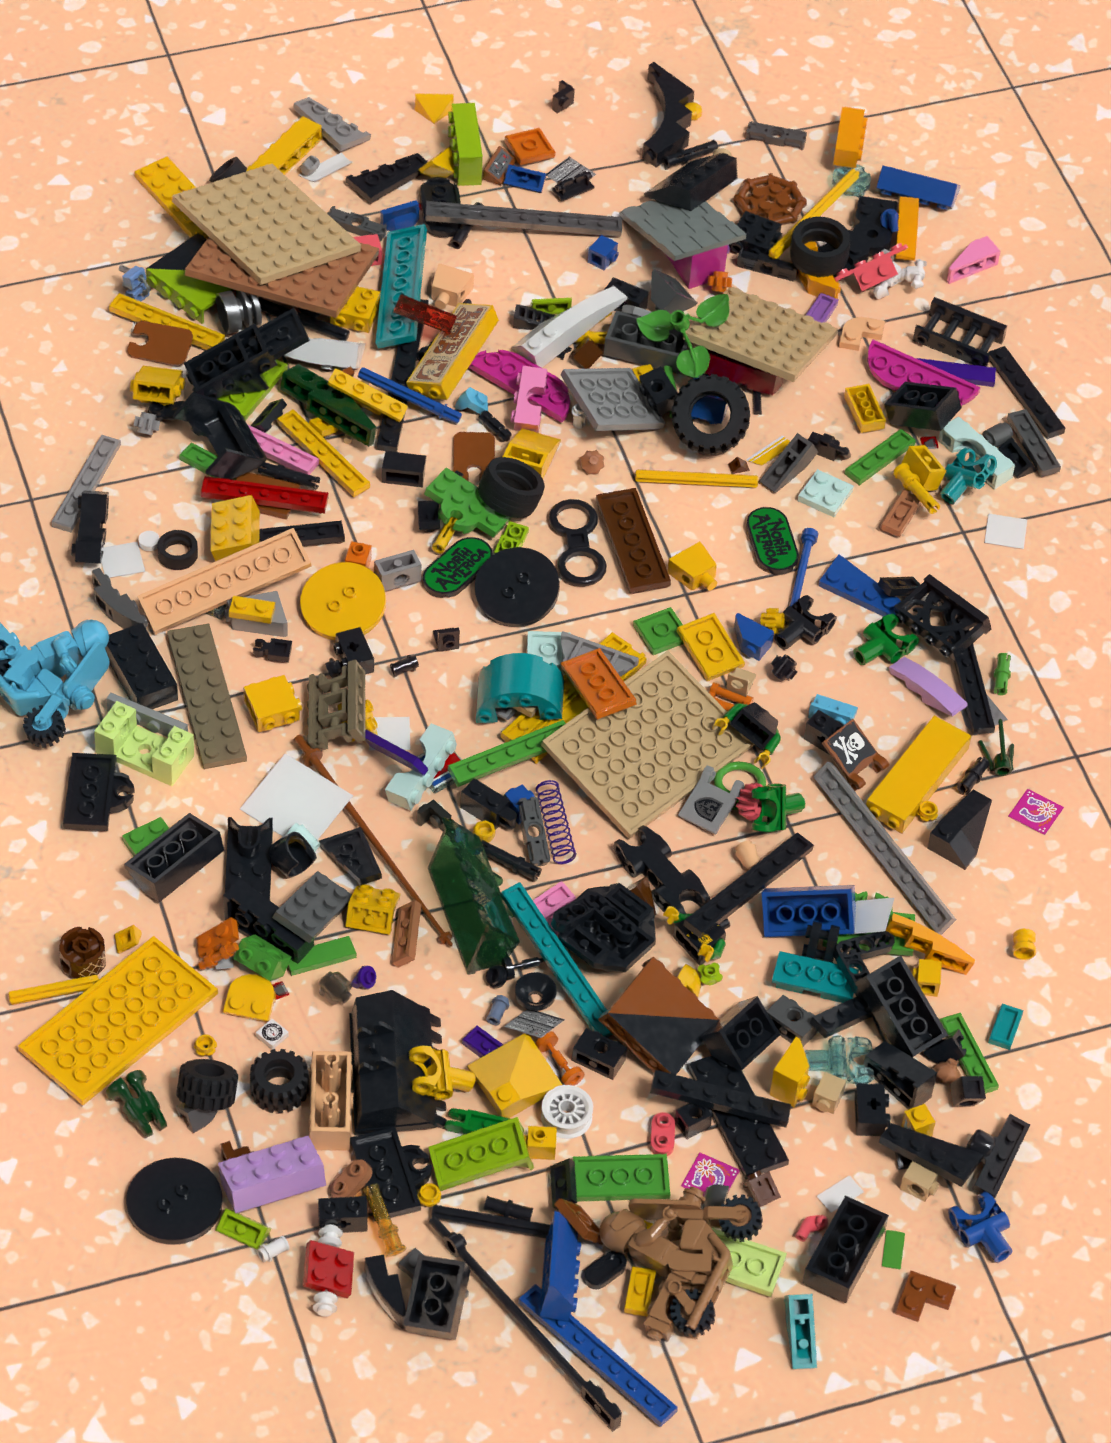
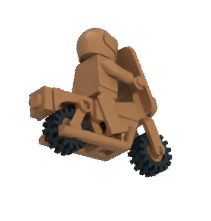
[599,1187,763,1341]

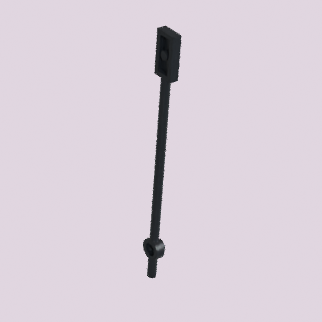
[429,1216,621,1432]

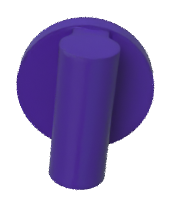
[351,966,377,989]

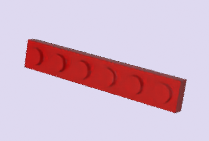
[201,476,329,514]

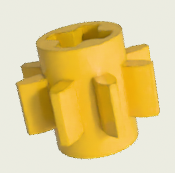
[760,608,785,634]

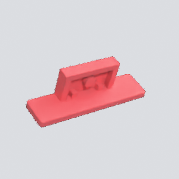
[834,243,908,291]

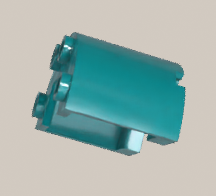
[476,653,564,723]

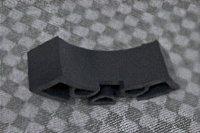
[71,490,109,563]

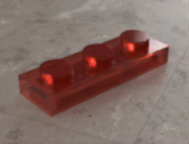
[393,294,457,334]

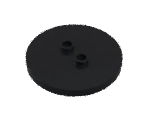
[475,547,560,627]
[126,1158,223,1245]

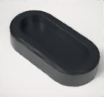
[584,1251,627,1290]

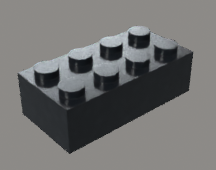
[105,623,178,709]
[855,956,948,1057]
[803,1195,889,1303]

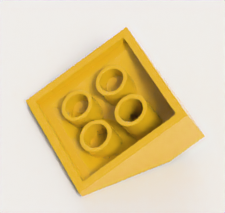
[467,1033,562,1118]

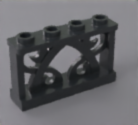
[893,574,992,661]

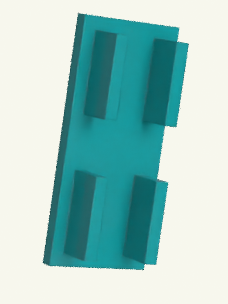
[771,951,859,1003]

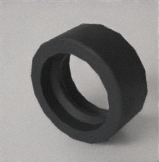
[209,157,247,183]
[158,530,198,570]

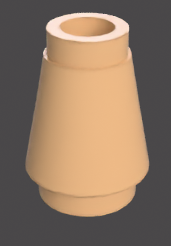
[735,840,760,871]

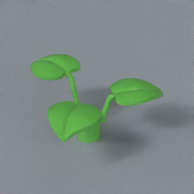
[637,294,729,379]

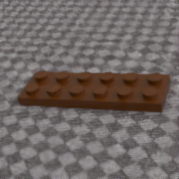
[596,488,671,593]

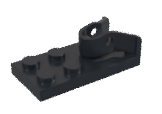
[225,817,273,900]

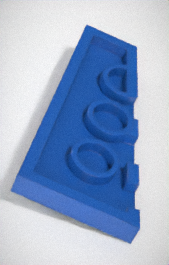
[819,554,901,616]

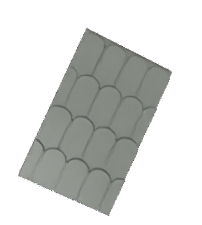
[619,200,746,289]

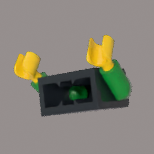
[712,702,781,769]
[663,906,730,965]

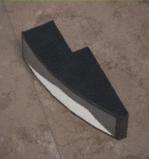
[365,1255,406,1329]

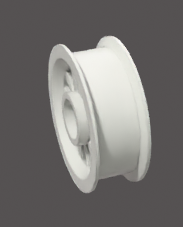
[541,1085,593,1139]

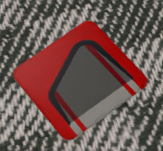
[920,436,939,449]
[273,981,289,1000]

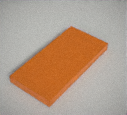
[561,648,637,720]

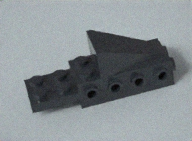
[184,308,310,399]

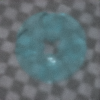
[832,164,871,197]

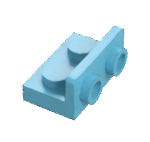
[808,694,858,725]

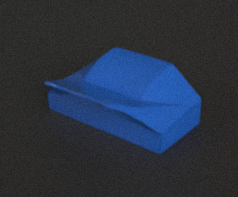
[380,200,419,231]

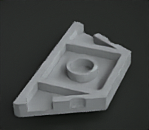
[561,631,639,676]

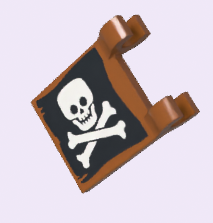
[822,719,890,791]

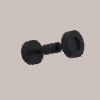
[501,957,545,980]

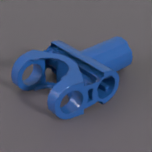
[948,1192,1013,1263]

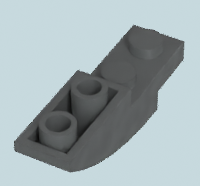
[92,568,148,629]

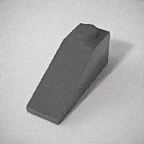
[759,433,818,494]

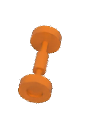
[535,1031,585,1086]

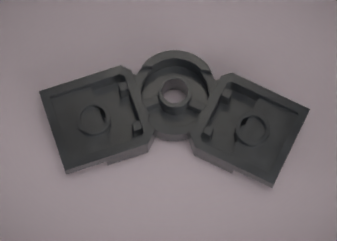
[818,196,898,278]

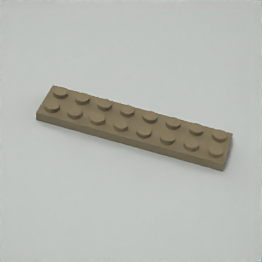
[167,623,247,769]

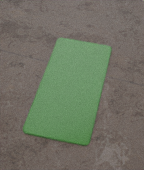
[882,1230,905,1269]

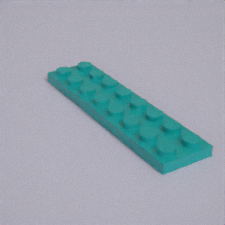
[375,224,427,349]

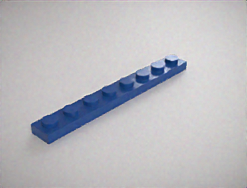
[518,1284,678,1427]

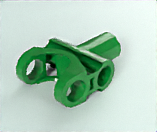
[853,614,919,665]
[752,783,806,832]

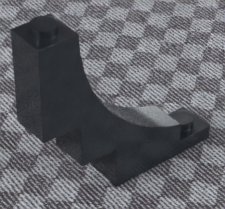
[642,62,694,167]

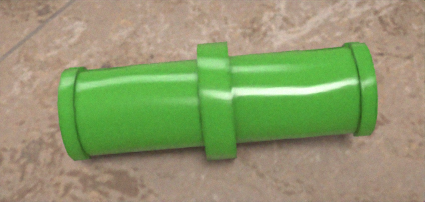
[994,653,1011,695]

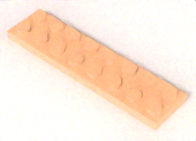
[137,528,312,635]

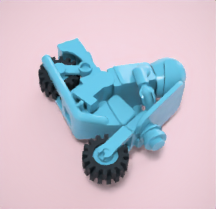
[0,619,110,748]

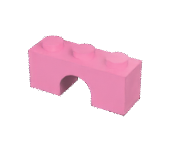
[511,366,547,433]

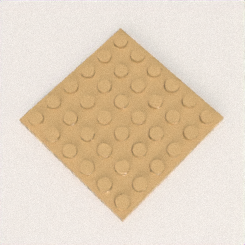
[683,287,838,382]

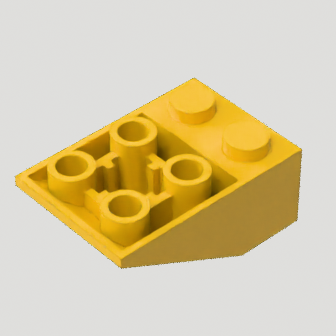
[503,428,561,479]

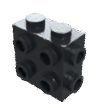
[729,211,783,255]

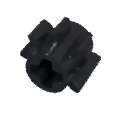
[771,654,798,681]

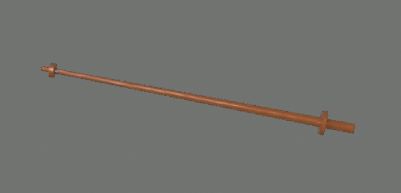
[294,735,453,946]

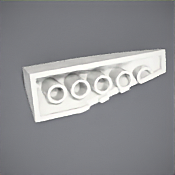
[511,286,627,368]
[239,329,365,370]

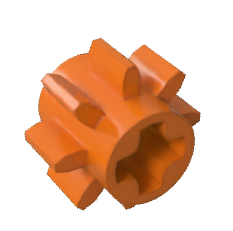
[708,271,733,292]

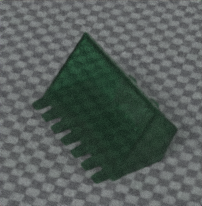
[428,817,520,975]

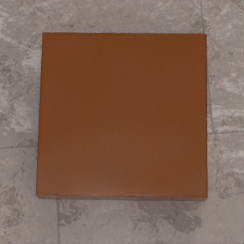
[554,1198,603,1245]

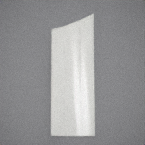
[299,152,352,182]

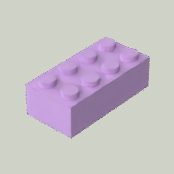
[218,1136,326,1214]

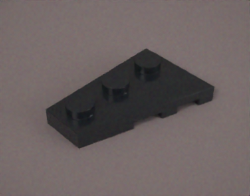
[319,827,382,885]

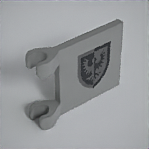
[678,765,744,835]

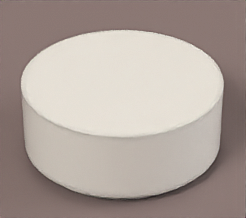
[138,531,160,551]

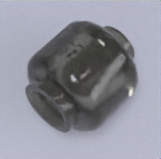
[318,971,352,1005]

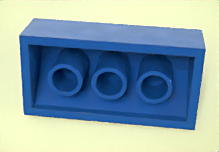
[877,165,961,210]
[761,885,856,937]
[539,1211,581,1321]

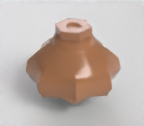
[580,450,605,474]
[933,1058,961,1083]

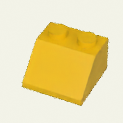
[770,1037,810,1108]

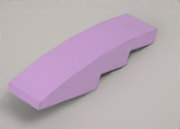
[889,657,968,717]

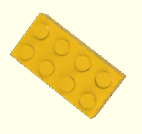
[844,384,886,433]

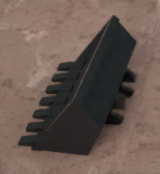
[349,990,447,1136]

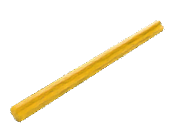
[768,169,860,259]

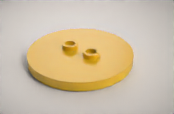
[300,562,386,640]

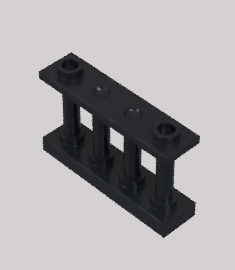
[913,297,1007,367]

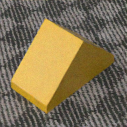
[419,146,454,178]

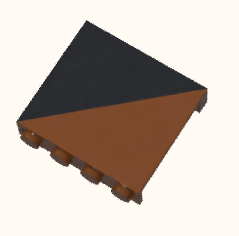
[598,956,719,1075]

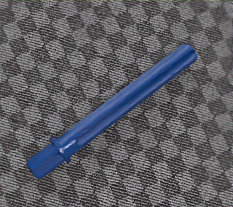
[358,367,462,424]

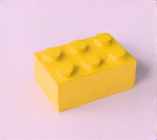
[211,495,260,561]

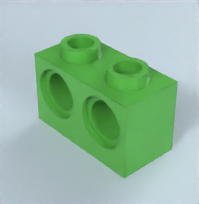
[233,935,291,981]

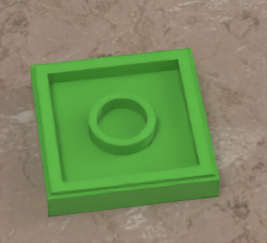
[633,607,684,655]

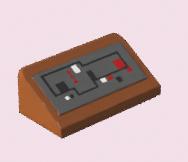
[483,146,517,186]

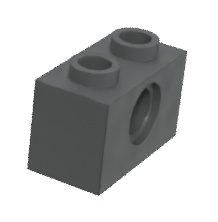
[767,995,817,1047]

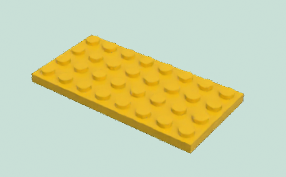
[18,936,218,1106]

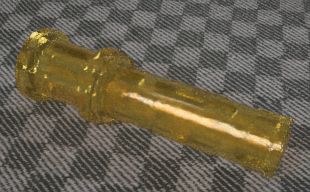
[363,1184,406,1257]

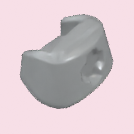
[300,155,320,176]

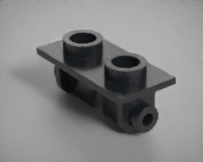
[551,171,595,201]

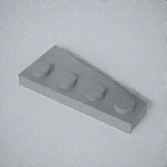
[293,97,371,152]

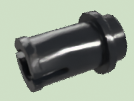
[390,655,419,677]

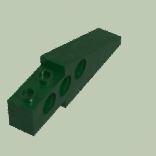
[280,364,376,447]

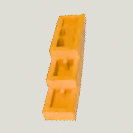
[895,196,919,261]
[885,913,975,975]

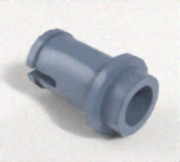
[486,995,510,1026]

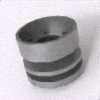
[216,290,262,334]

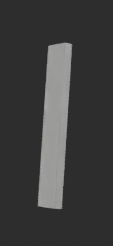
[51,435,121,533]

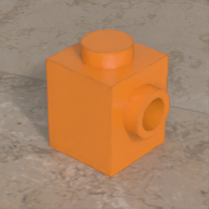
[345,541,372,568]

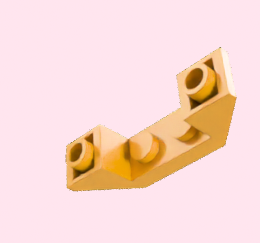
[798,241,841,299]

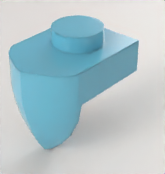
[455,387,488,415]

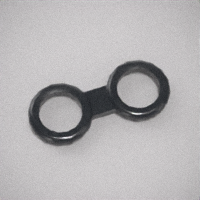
[548,499,607,587]

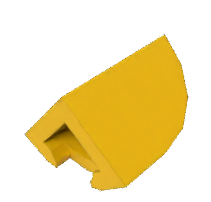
[678,964,701,997]

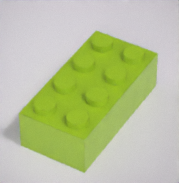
[448,103,483,186]

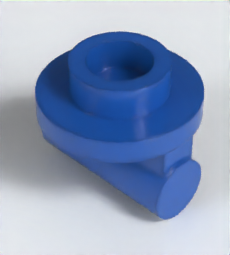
[880,209,899,232]

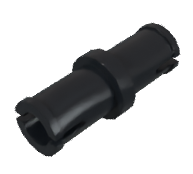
[957,757,990,795]
[483,1195,533,1221]

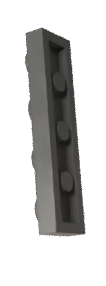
[1007,409,1061,477]

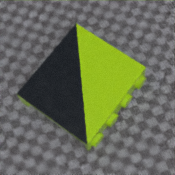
[146,233,235,324]

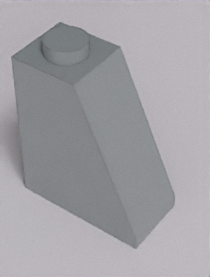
[224,591,288,637]

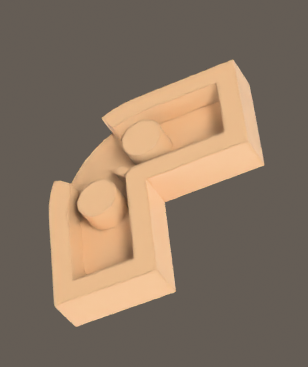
[839,317,885,351]

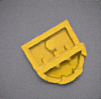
[223,974,276,1023]

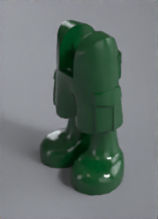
[106,1070,167,1137]

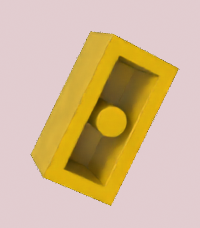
[901,445,946,491]

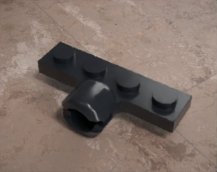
[966,1114,1030,1199]

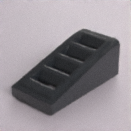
[513,304,555,330]

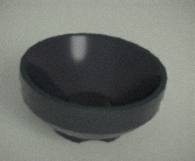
[515,972,557,1011]

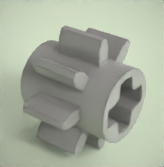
[133,412,160,435]

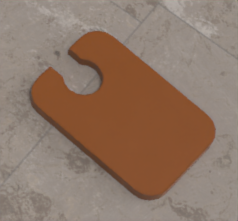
[127,321,193,366]
[453,432,495,481]

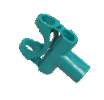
[940,448,997,505]

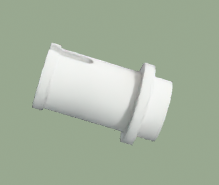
[572,403,586,429]
[257,1236,290,1262]

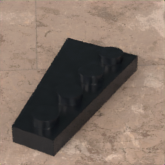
[346,153,428,204]
[879,1123,984,1187]

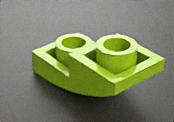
[494,521,529,554]

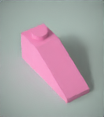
[947,236,1000,284]

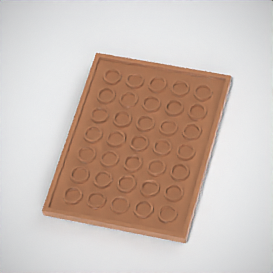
[185,237,379,318]

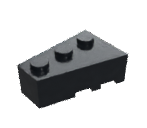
[863,1041,937,1110]

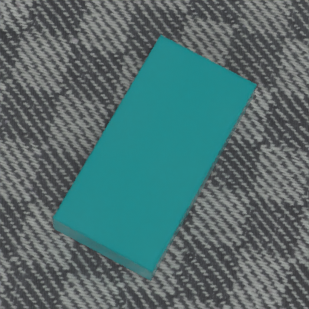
[988,1003,1024,1050]

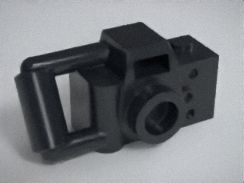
[808,432,851,461]

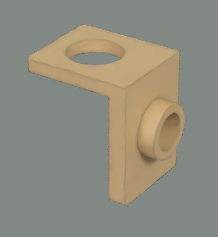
[726,667,756,697]

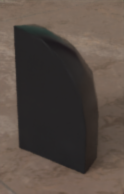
[923,1029,966,1063]

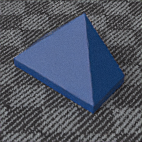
[504,165,546,193]

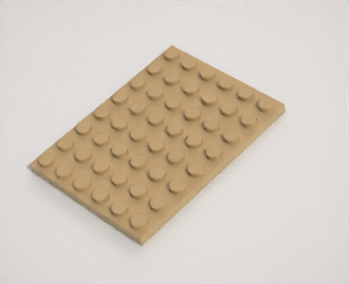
[172,164,361,285]
[541,650,755,839]

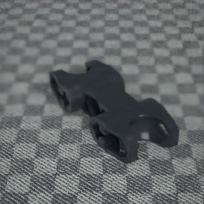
[613,825,710,914]

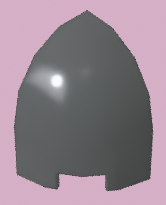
[176,1103,218,1133]
[703,1185,729,1209]

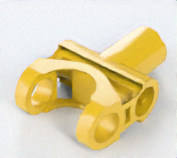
[409,1046,475,1100]

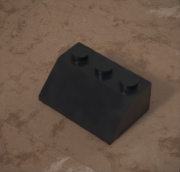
[701,996,781,1071]

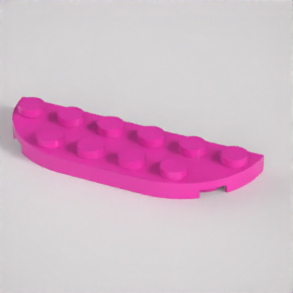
[868,339,980,406]
[468,350,570,423]

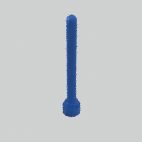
[790,528,819,606]

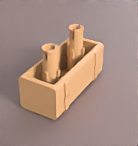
[308,1051,353,1150]

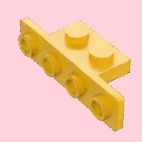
[327,369,408,422]

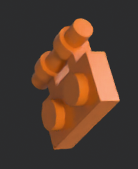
[196,917,239,970]

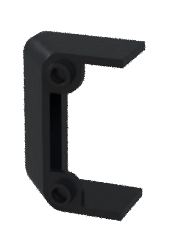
[173,392,267,480]

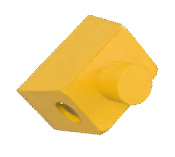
[667,541,717,591]

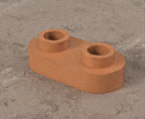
[330,1159,372,1198]

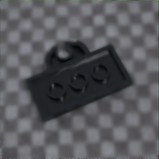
[63,753,135,831]
[350,1127,432,1221]

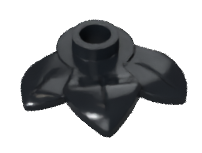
[147,401,184,421]

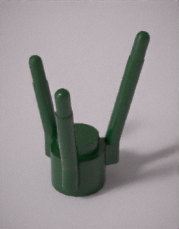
[978,719,1014,776]

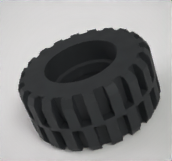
[671,374,750,455]

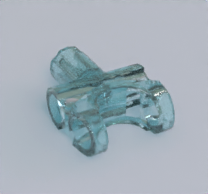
[805,1035,874,1085]

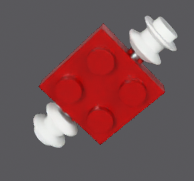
[303,1225,354,1317]

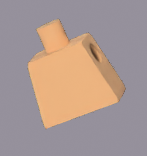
[431,263,474,309]

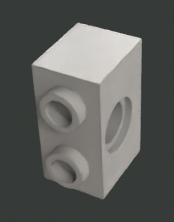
[374,550,422,591]

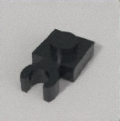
[253,638,292,663]

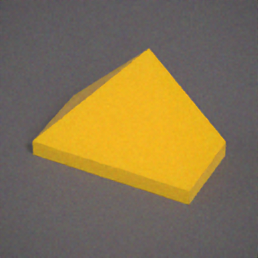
[415,94,454,124]

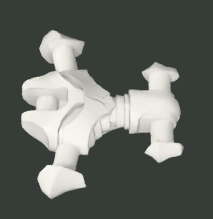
[873,249,927,299]

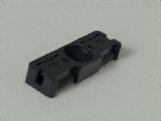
[737,248,798,282]

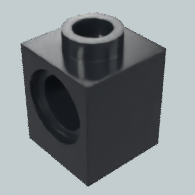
[950,1076,986,1107]
[675,1103,713,1139]

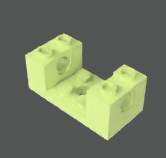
[94,701,194,786]

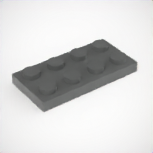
[273,871,352,944]

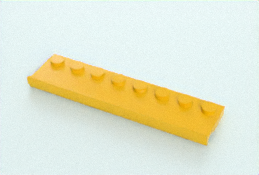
[501,632,647,764]

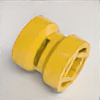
[1013,928,1036,960]

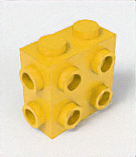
[330,286,380,333]
[130,366,186,405]
[243,675,302,732]

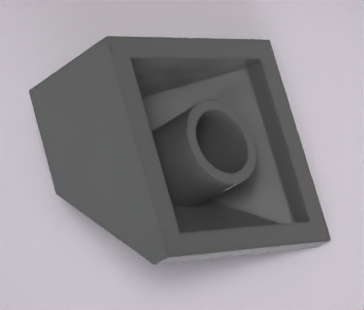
[651,269,698,314]

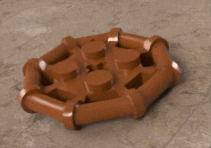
[734,173,807,224]

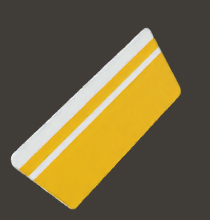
[746,436,790,466]

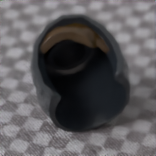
[268,832,317,878]

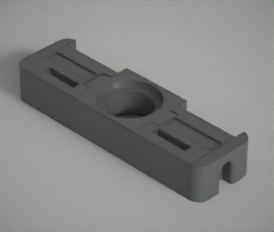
[746,122,807,150]
[327,206,387,242]
[516,797,550,867]

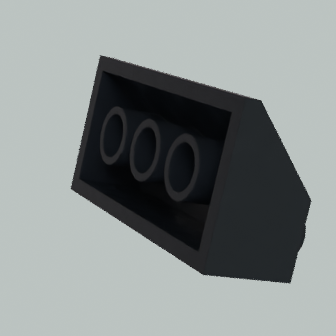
[124,813,224,902]

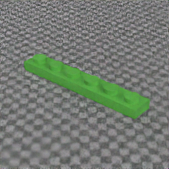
[447,720,566,787]

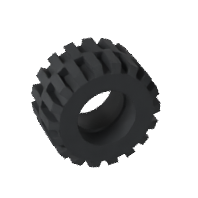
[250,1049,309,1113]
[176,1059,239,1111]

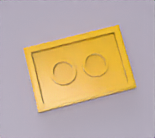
[676,613,745,682]

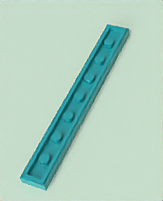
[500,882,613,1038]

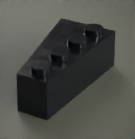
[223,878,314,964]

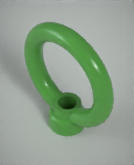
[714,761,766,810]

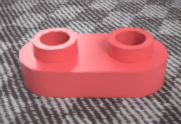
[650,1112,675,1156]

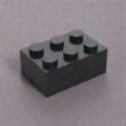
[884,382,962,431]
[403,1255,471,1340]

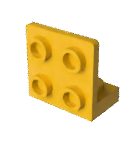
[345,884,401,935]

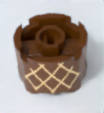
[59,926,106,979]

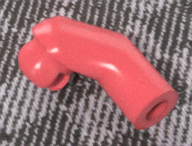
[795,1215,828,1242]

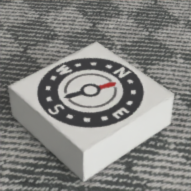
[256,1019,289,1050]

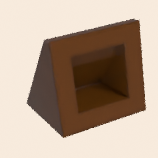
[728,457,750,474]

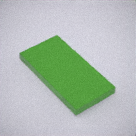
[572,1154,671,1202]

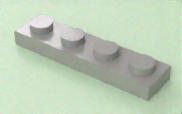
[106,692,188,737]

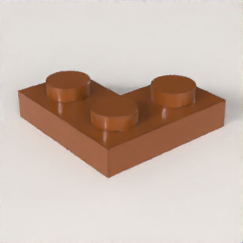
[895,1270,956,1322]

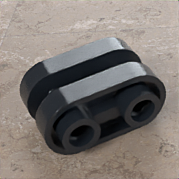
[802,921,840,963]

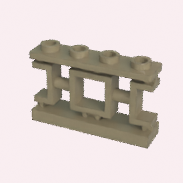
[306,659,365,751]

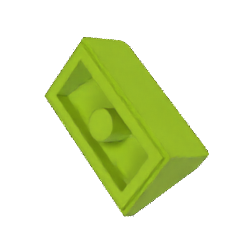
[530,297,572,314]
[216,1208,271,1250]

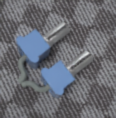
[118,265,151,301]

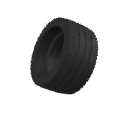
[790,216,850,277]
[478,457,545,518]

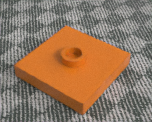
[504,128,556,165]

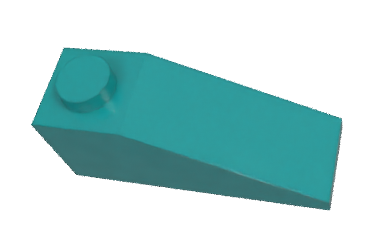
[784,1294,817,1369]

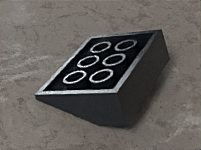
[644,153,738,211]

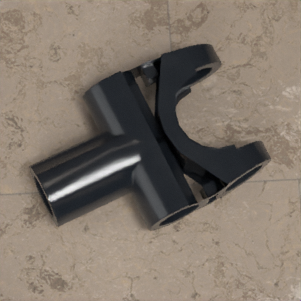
[774,595,837,650]

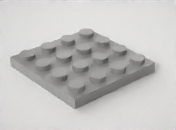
[561,368,666,431]

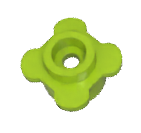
[697,963,723,985]

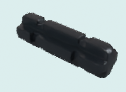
[479,411,512,441]

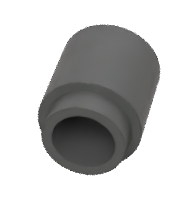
[982,422,1013,448]

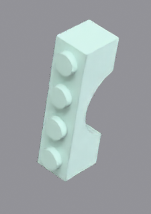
[938,416,1015,490]
[385,723,457,811]

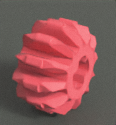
[736,783,764,821]

